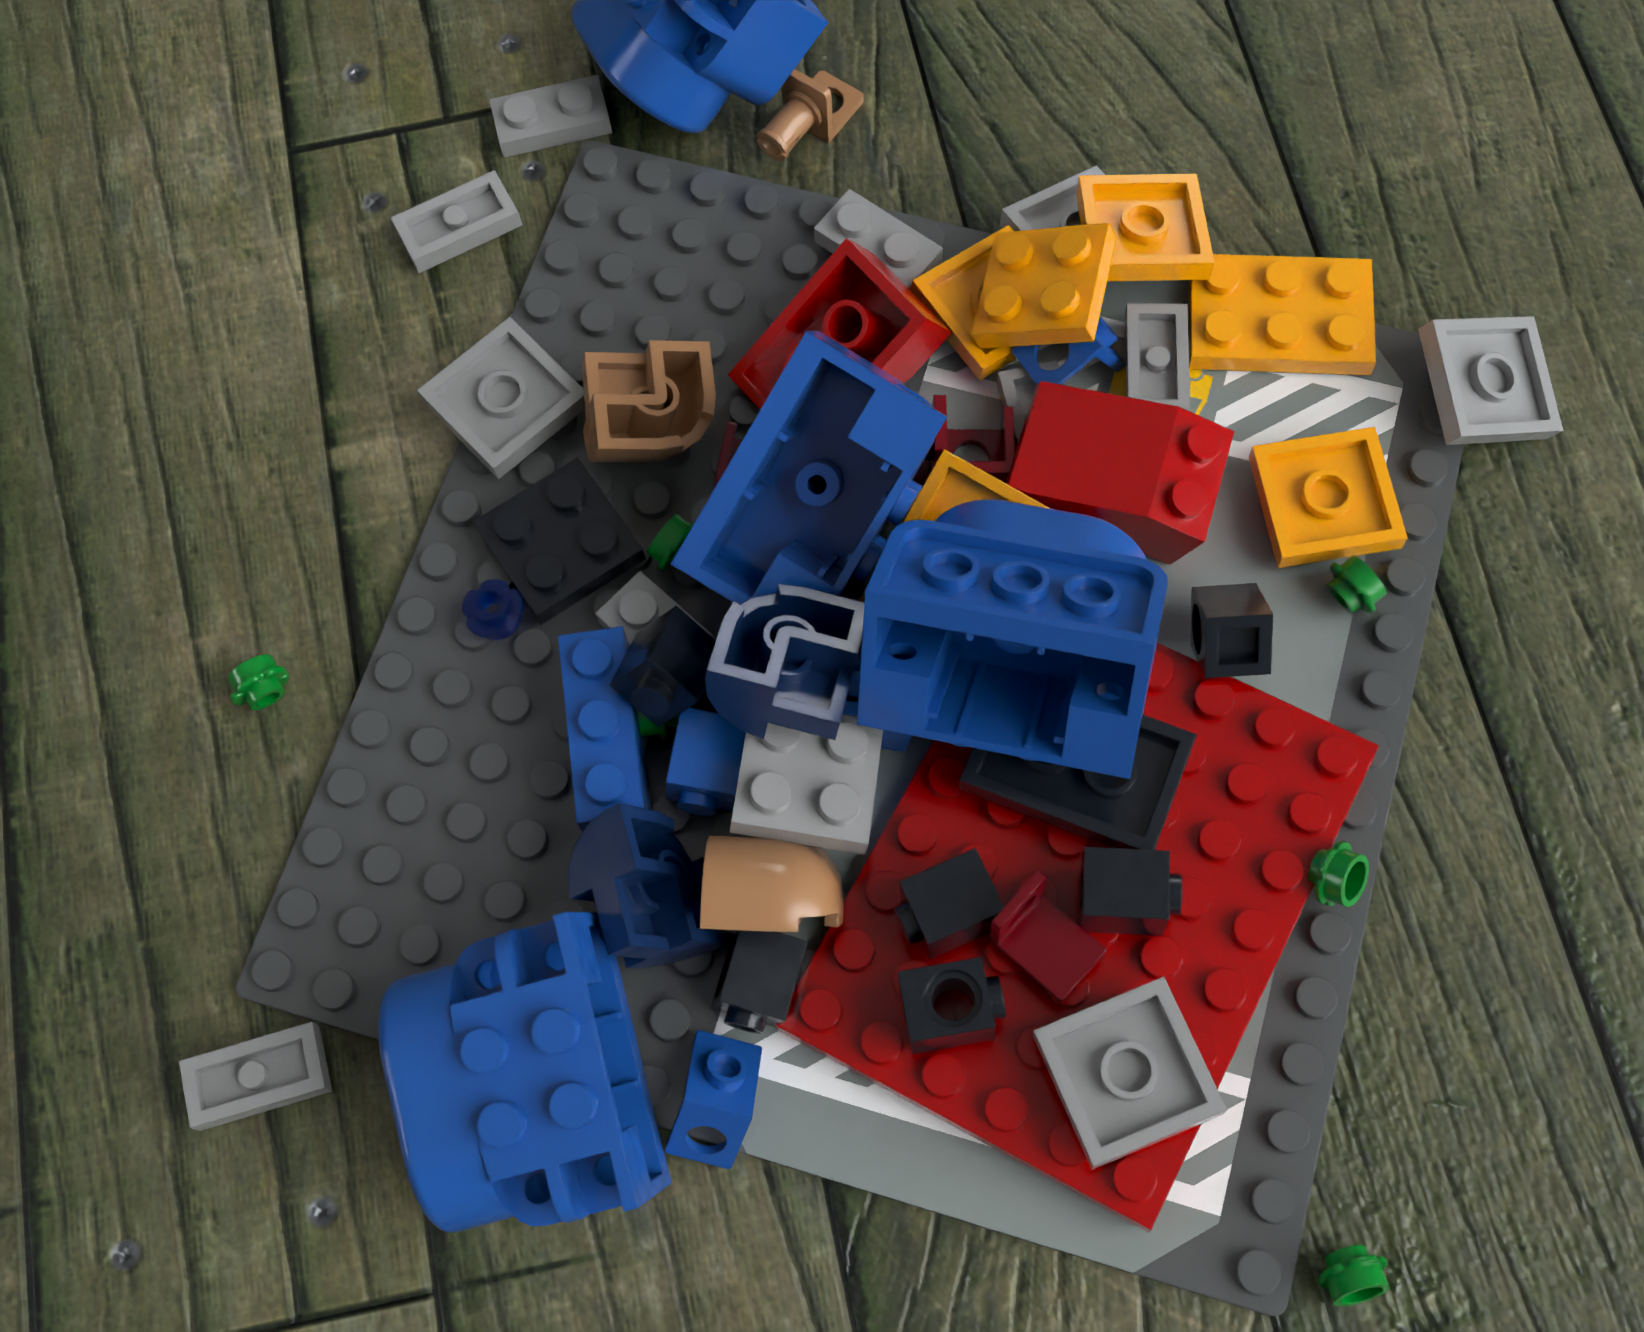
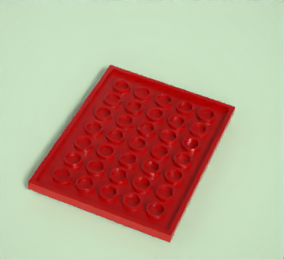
[775,642,1379,1233]

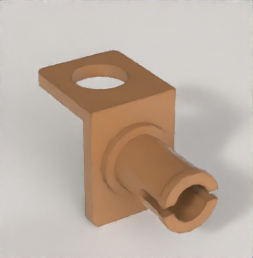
[756,69,864,161]

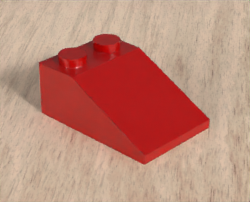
[728,238,952,410]
[1006,381,1234,565]

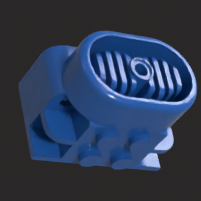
[571,0,829,133]
[671,331,947,605]
[857,499,1168,779]
[378,912,672,1233]

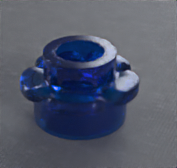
[462,579,525,640]

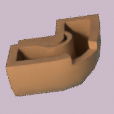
[581,340,716,462]
[700,835,844,932]

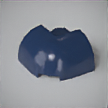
[705,584,864,740]
[568,803,729,968]

